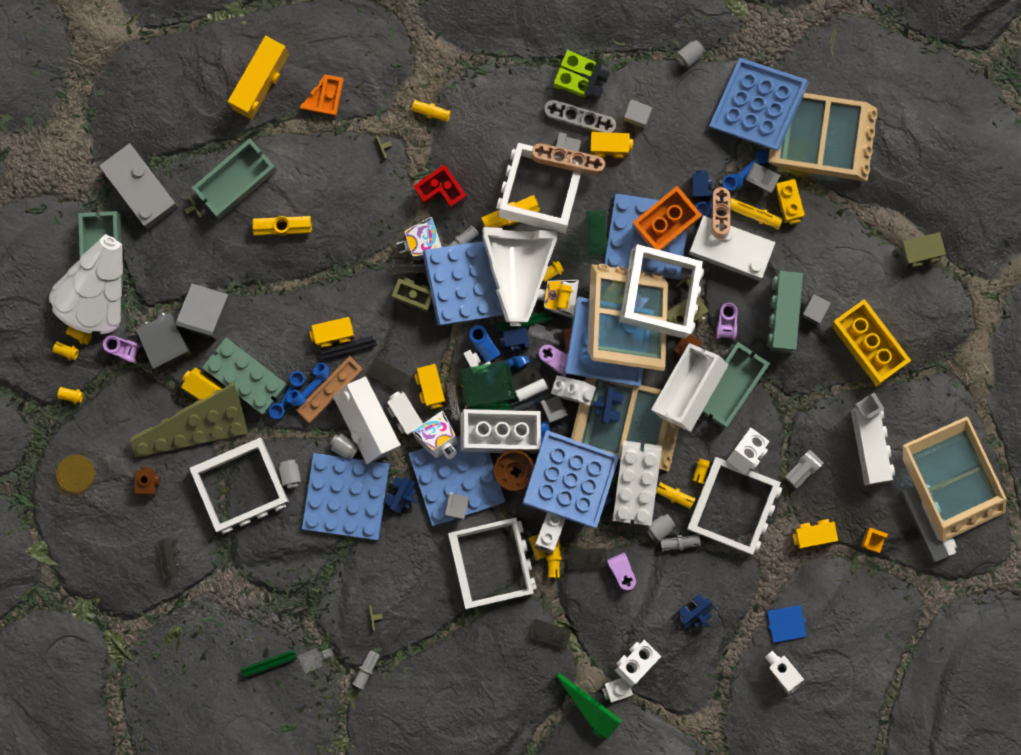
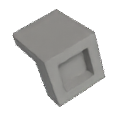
[624,100,652,128]
[556,132,581,152]
[746,163,781,193]
[801,294,830,325]
[855,393,884,421]
[541,396,568,424]
[445,492,469,520]

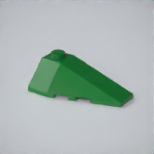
[556,673,622,739]

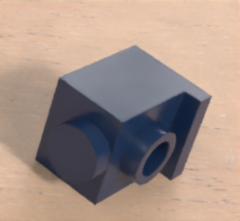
[691,170,712,199]
[500,328,529,351]

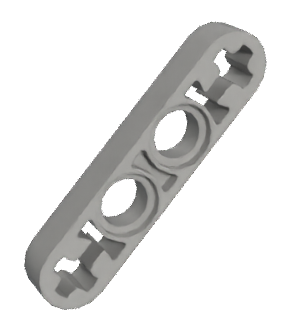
[545,100,616,133]

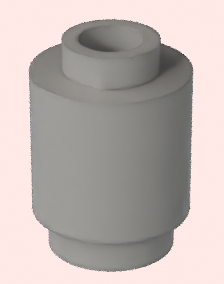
[676,40,705,68]
[330,434,359,460]
[279,460,301,489]
[646,514,676,541]

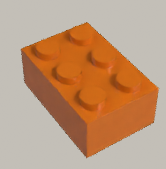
[632,186,702,251]

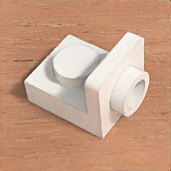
[464,350,491,376]
[602,678,633,703]

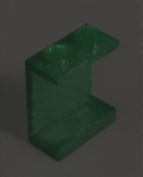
[585,210,607,256]
[459,361,515,407]

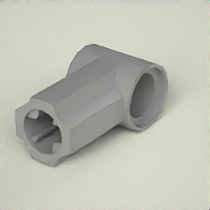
[785,450,823,488]

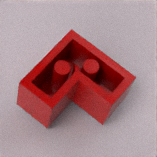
[413,164,467,210]

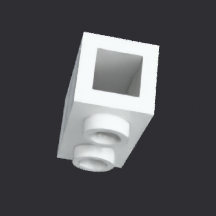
[551,375,596,405]
[387,391,423,436]

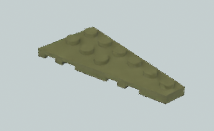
[130,381,248,458]

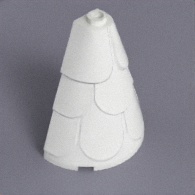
[482,227,557,326]
[49,234,123,334]

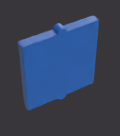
[767,605,807,643]

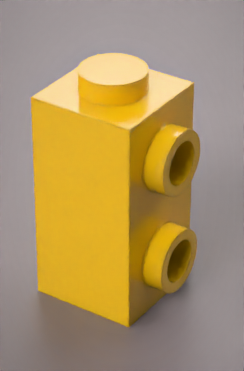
[590,132,633,159]
[775,179,805,225]
[309,317,355,348]
[415,364,446,409]
[181,367,226,399]
[792,519,838,549]

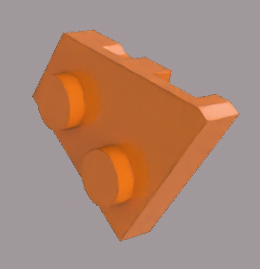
[300,75,344,116]

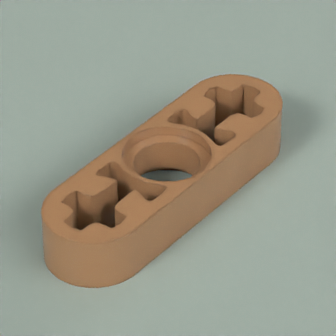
[712,187,730,239]

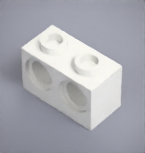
[727,428,769,474]
[614,640,661,687]

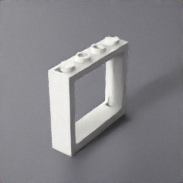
[497,143,583,234]
[619,245,704,339]
[190,438,289,534]
[687,457,782,555]
[448,518,537,609]

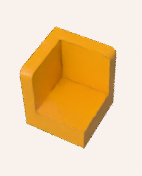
[861,528,888,553]

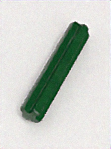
[497,310,553,334]
[241,650,297,678]

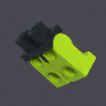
[553,50,610,99]

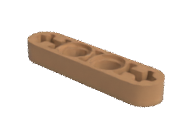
[531,143,605,176]

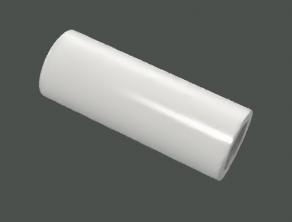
[515,379,548,401]

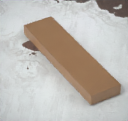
[296,356,363,424]

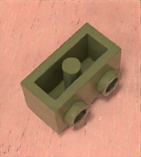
[900,232,946,268]
[392,278,433,312]
[667,297,709,326]

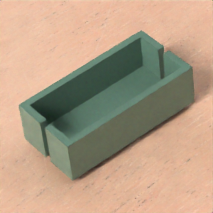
[192,138,277,220]
[78,211,123,290]
[767,271,803,354]
[202,338,288,416]
[702,342,770,429]

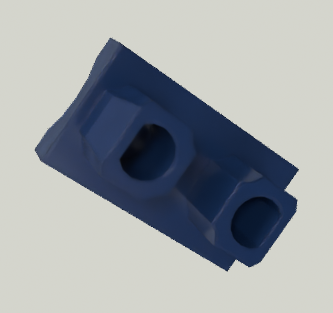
[590,388,624,425]
[384,477,418,514]
[678,594,714,630]

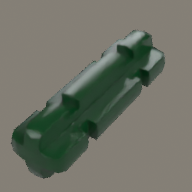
[473,401,510,411]

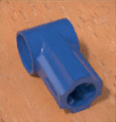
[469,326,500,363]

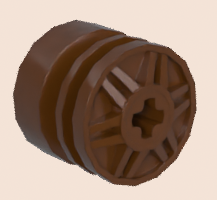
[494,450,535,494]

